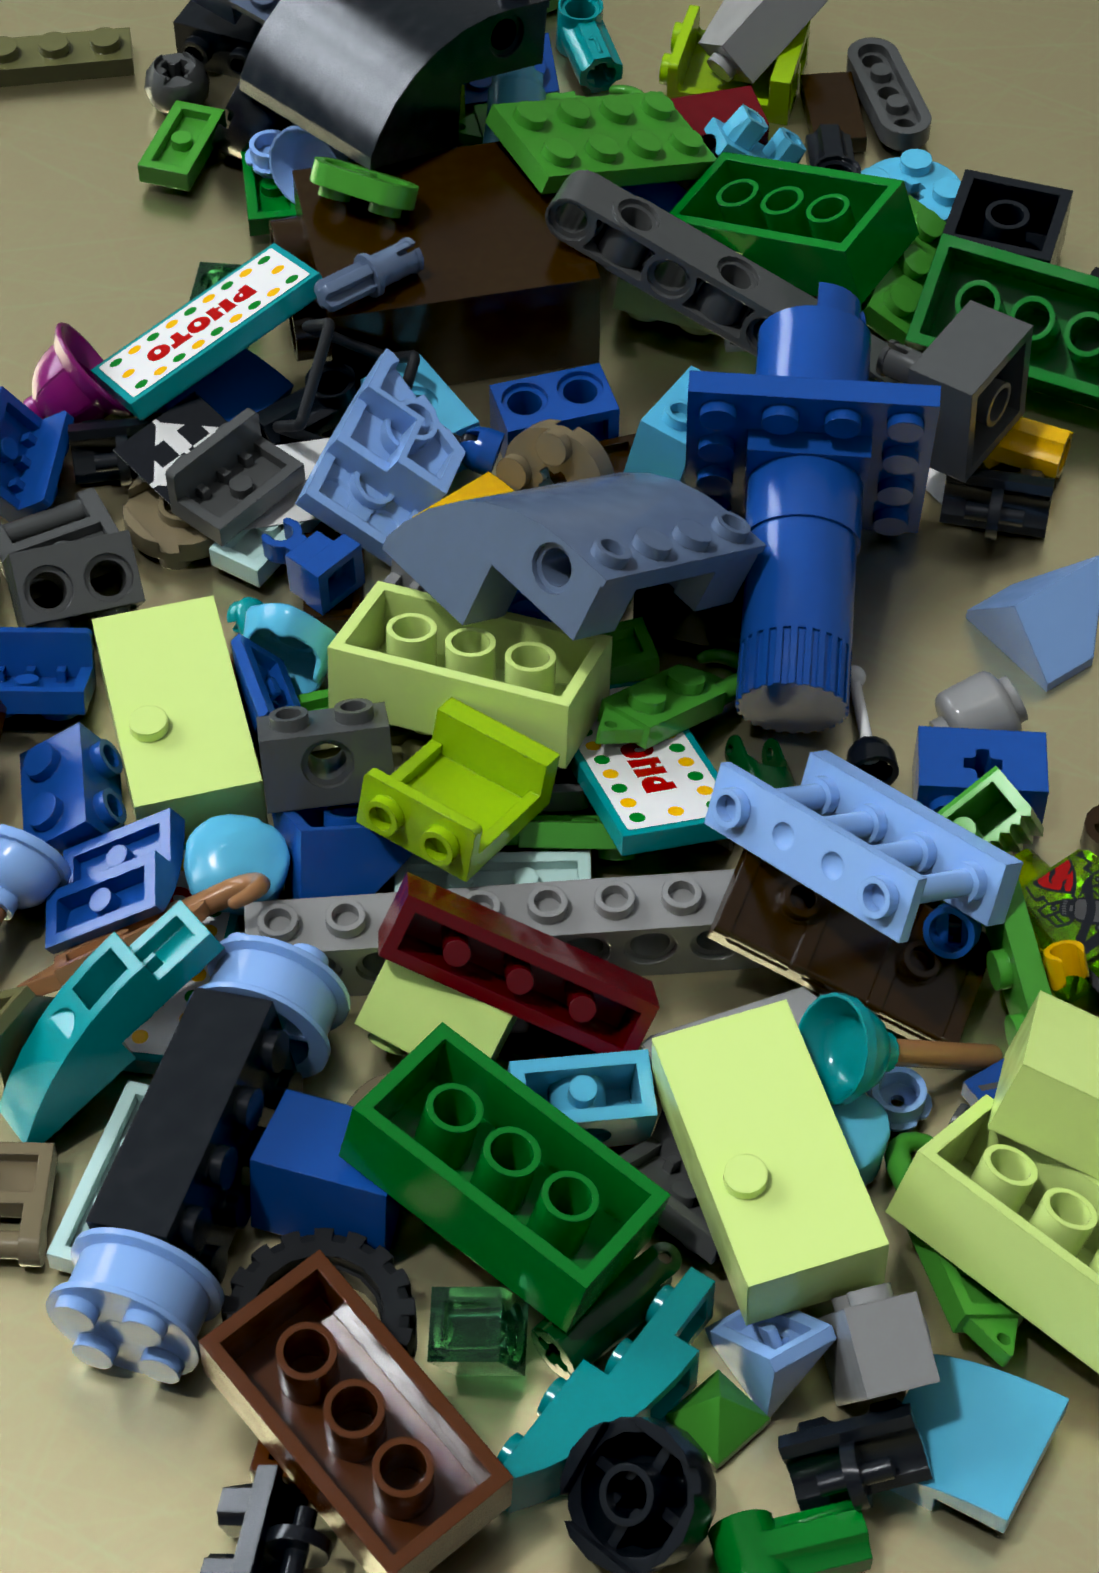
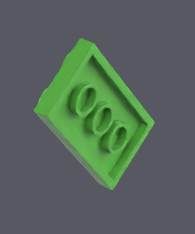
[485,91,717,194]

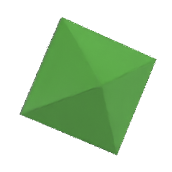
[665,1369,771,1470]

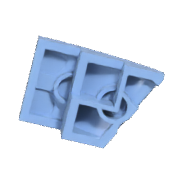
[295,349,466,566]

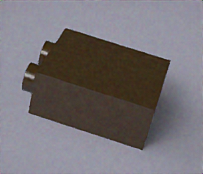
[269,141,601,390]

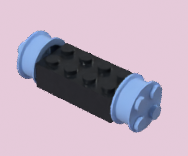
[46,932,351,1384]

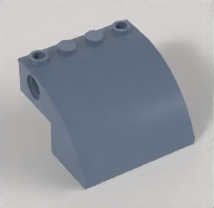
[382,472,766,641]

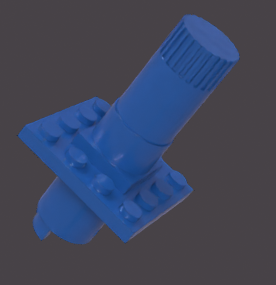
[685,282,941,734]

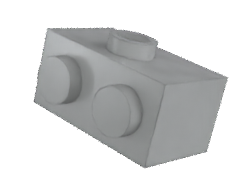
[817,1282,941,1406]

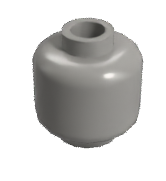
[929,671,1028,731]

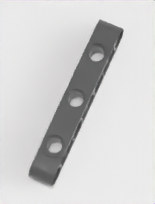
[545,170,900,383]

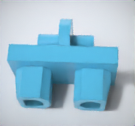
[704,104,807,163]

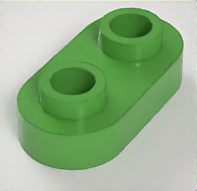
[309,157,419,218]

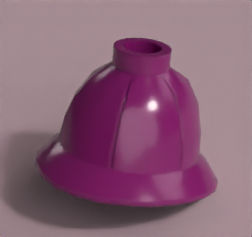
[23,322,135,424]

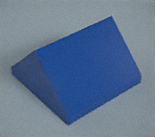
[250,1089,402,1252]

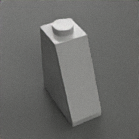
[698,0,828,84]

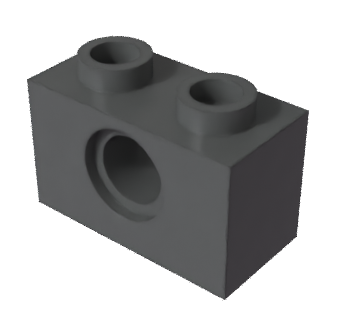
[256,698,394,814]

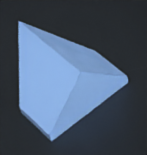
[966,555,1099,692]

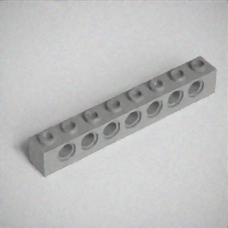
[244,869,766,996]

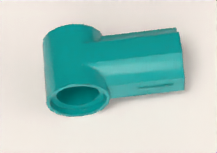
[556,0,623,93]

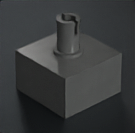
[876,300,1033,483]

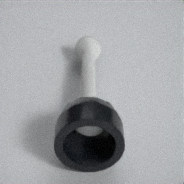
[846,665,899,786]

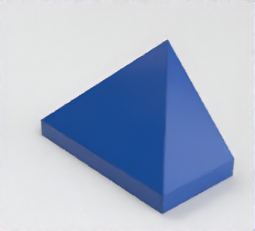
[231,633,301,748]

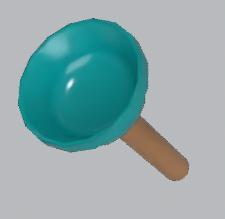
[798,992,1003,1106]

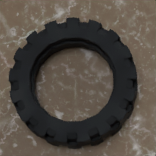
[221,1228,417,1357]

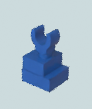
[261,518,366,616]

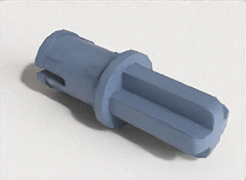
[314,237,424,312]

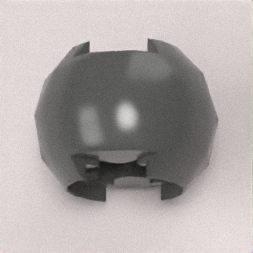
[144,52,210,116]

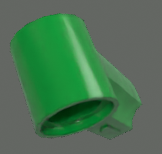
[707,1499,873,1573]

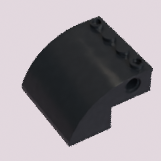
[240,0,550,170]

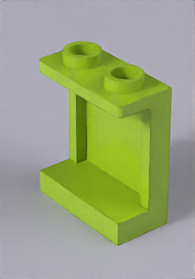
[659,5,810,126]
[356,697,560,882]

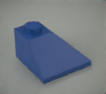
[272,803,413,899]

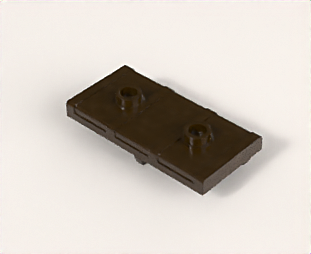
[707,848,991,1042]

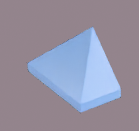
[705,1309,837,1417]

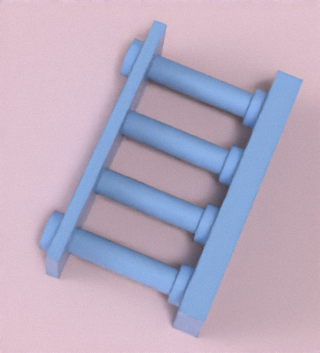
[704,750,1023,943]

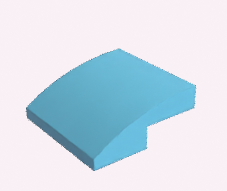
[890,1354,1069,1534]

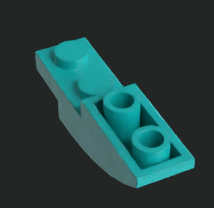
[0,899,225,1143]
[497,1267,715,1514]

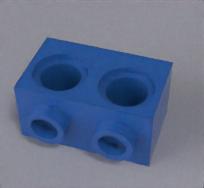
[489,363,620,458]

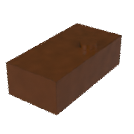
[198,1249,514,1573]

